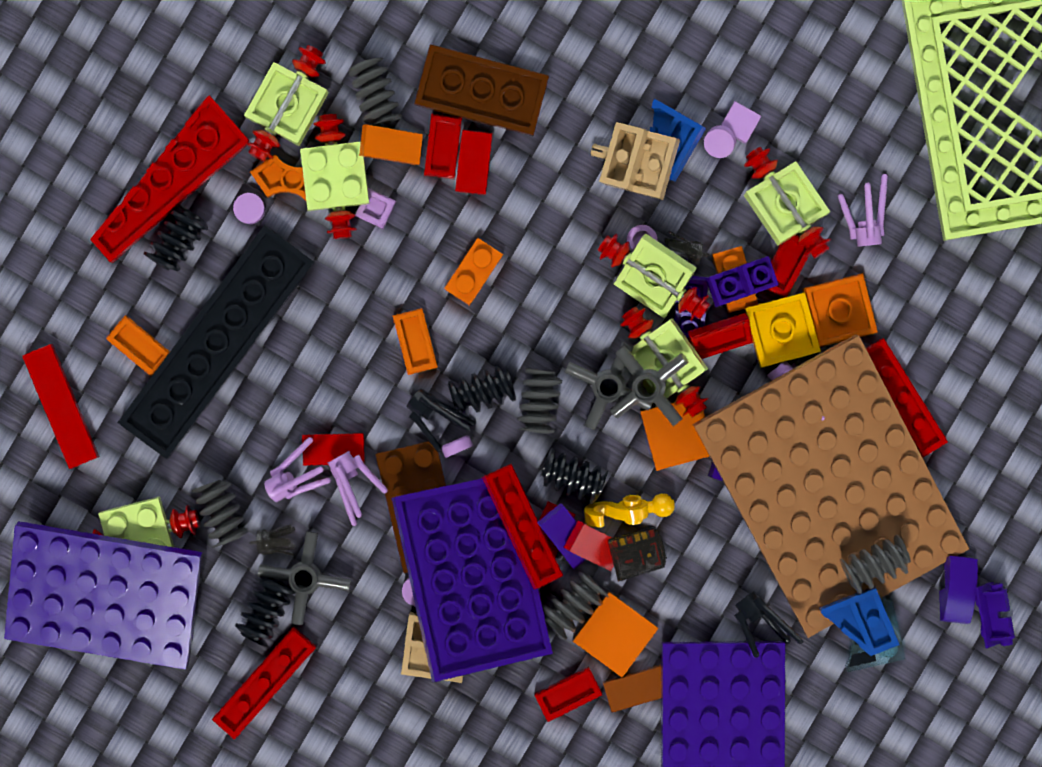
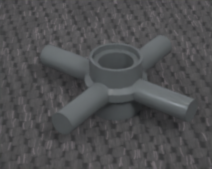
[565,342,652,430]
[610,346,689,426]
[258,531,351,625]

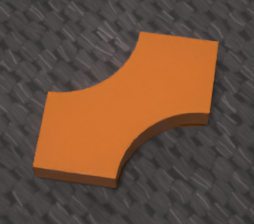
[250,155,306,201]

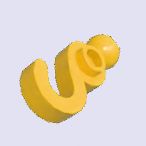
[584,493,675,527]

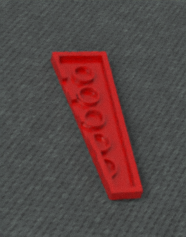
[90,95,251,263]

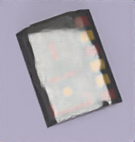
[607,526,667,582]

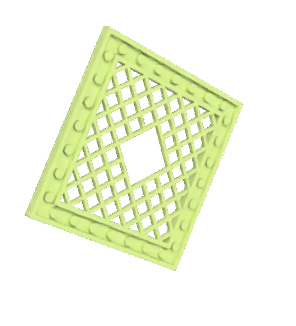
[901,0,1042,241]

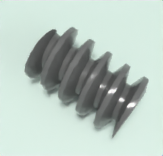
[348,58,402,126]
[517,368,562,434]
[192,480,248,548]
[840,535,911,594]
[543,572,609,640]

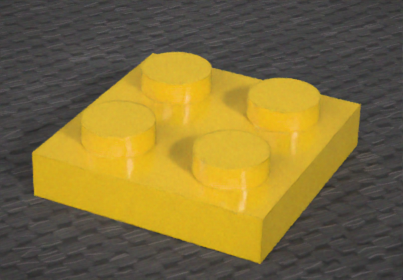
[744,292,821,368]

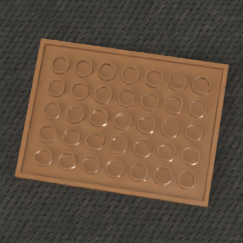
[693,334,969,638]

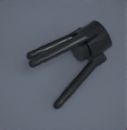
[406,388,476,452]
[734,591,803,658]

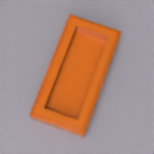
[359,124,423,165]
[393,308,438,375]
[106,315,170,377]

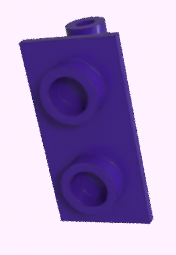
[975,582,1015,648]

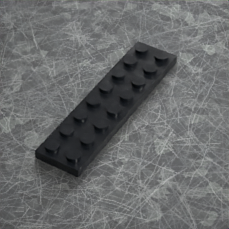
[117,225,315,459]

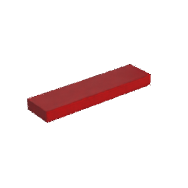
[866,338,948,458]
[22,344,99,469]
[482,464,563,589]
[212,626,317,740]

